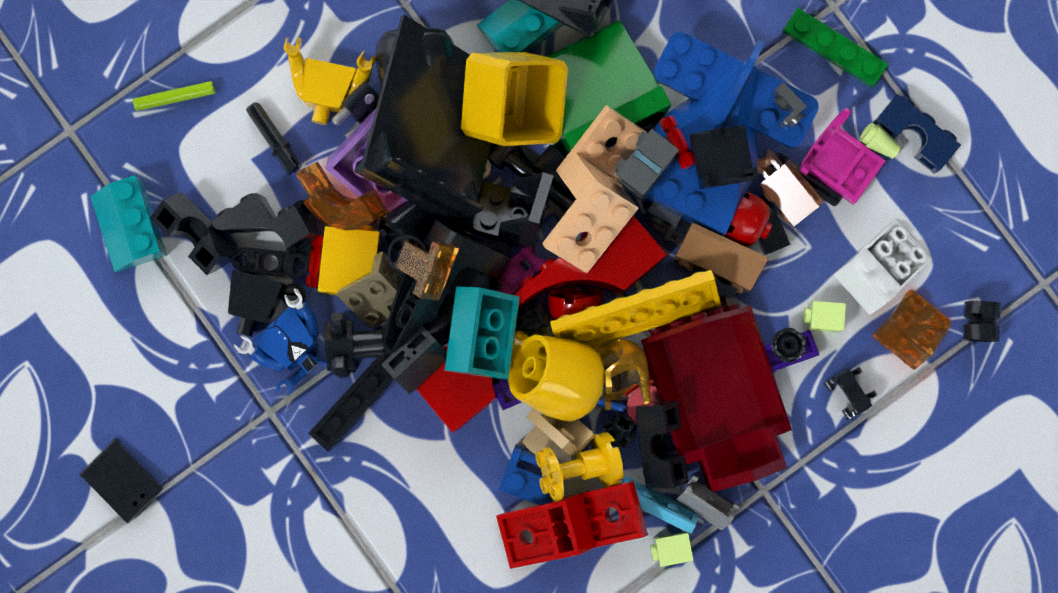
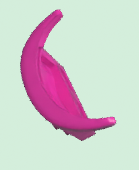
[799,108,885,205]

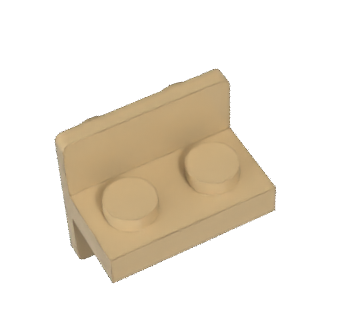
[522,409,595,463]

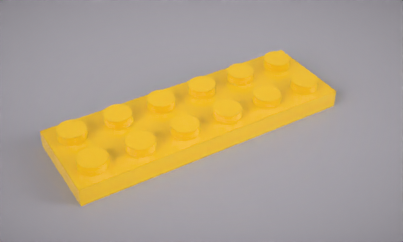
[550,270,721,348]

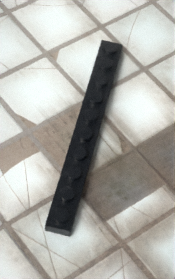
[308,238,512,452]

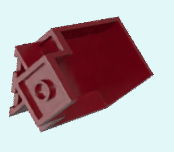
[641,299,792,492]

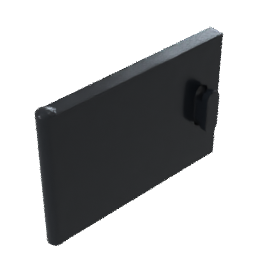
[79,438,163,524]

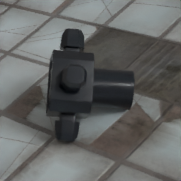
[324,313,384,378]

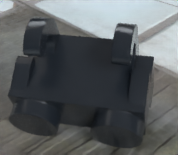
[823,367,878,420]

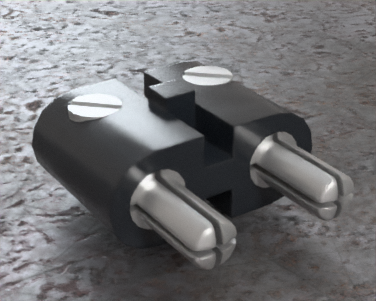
[332,81,379,138]

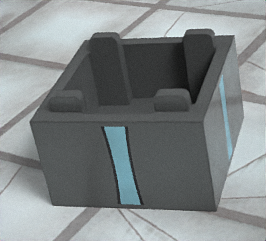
[614,129,679,201]

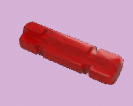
[660,115,695,169]
[306,235,324,288]

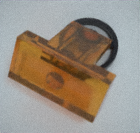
[388,235,459,300]

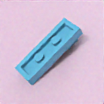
[622,476,698,534]

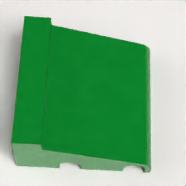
[546,20,671,155]

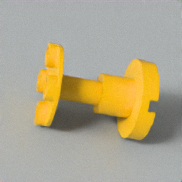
[535,432,623,501]

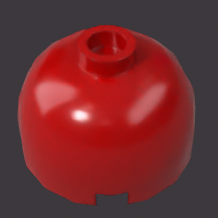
[724,191,773,247]
[548,287,603,320]

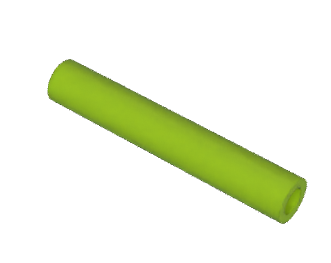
[133,81,215,111]

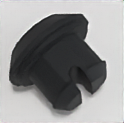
[281,283,306,306]

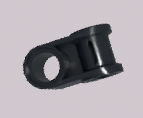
[532,145,572,194]

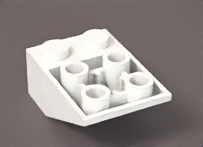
[833,219,932,315]

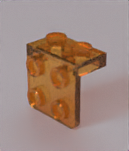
[872,290,951,370]

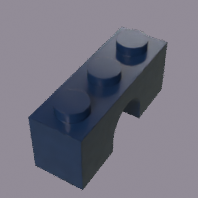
[873,94,961,174]

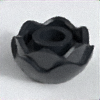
[771,328,806,362]

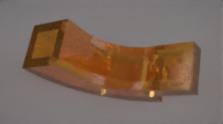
[296,162,389,230]

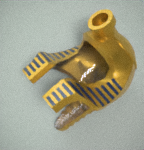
[593,339,651,410]

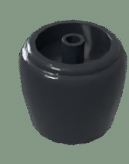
[375,27,454,89]

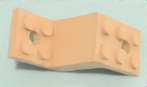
[542,105,648,273]

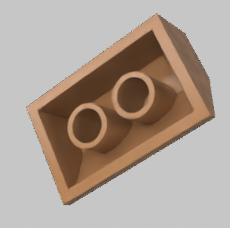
[674,223,768,294]

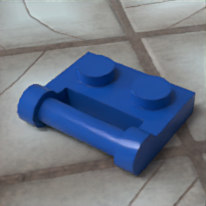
[499,444,553,505]

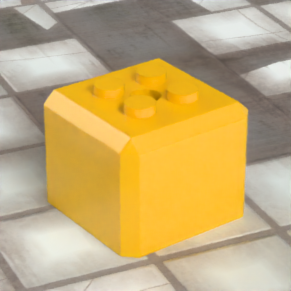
[461,52,568,146]

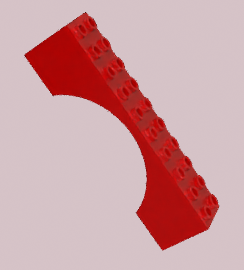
[416,215,667,433]

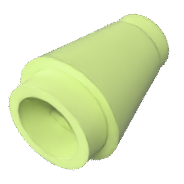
[859,123,901,159]

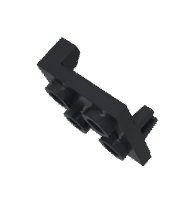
[690,125,759,190]

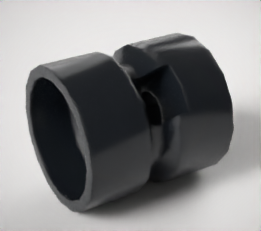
[963,301,1001,342]

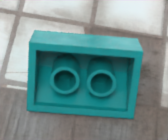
[477,0,564,53]
[90,175,167,273]
[445,287,520,380]

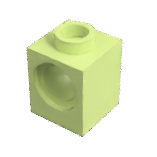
[803,301,846,333]
[650,532,693,567]

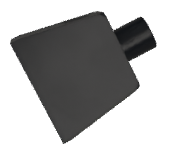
[228,270,287,337]

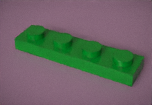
[782,7,888,88]

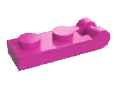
[497,247,545,295]

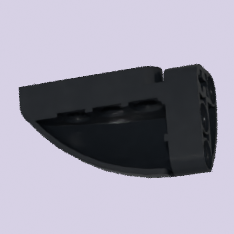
[383,219,511,356]

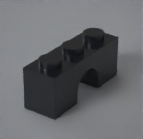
[150,192,238,275]
[635,401,689,488]

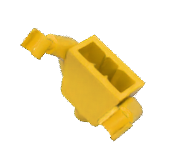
[283,37,377,125]

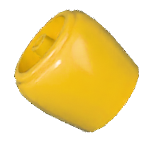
[508,335,605,422]

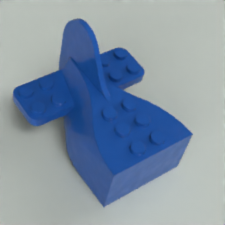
[624,32,819,236]

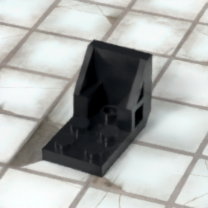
[446,172,554,248]

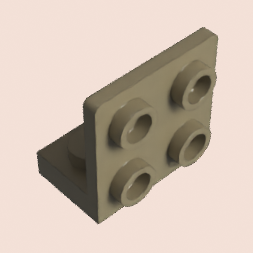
[337,251,403,329]

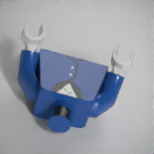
[234,289,320,374]

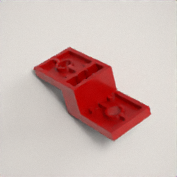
[496,481,648,569]

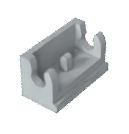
[676,475,740,530]

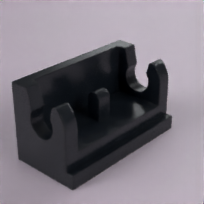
[381,326,447,394]

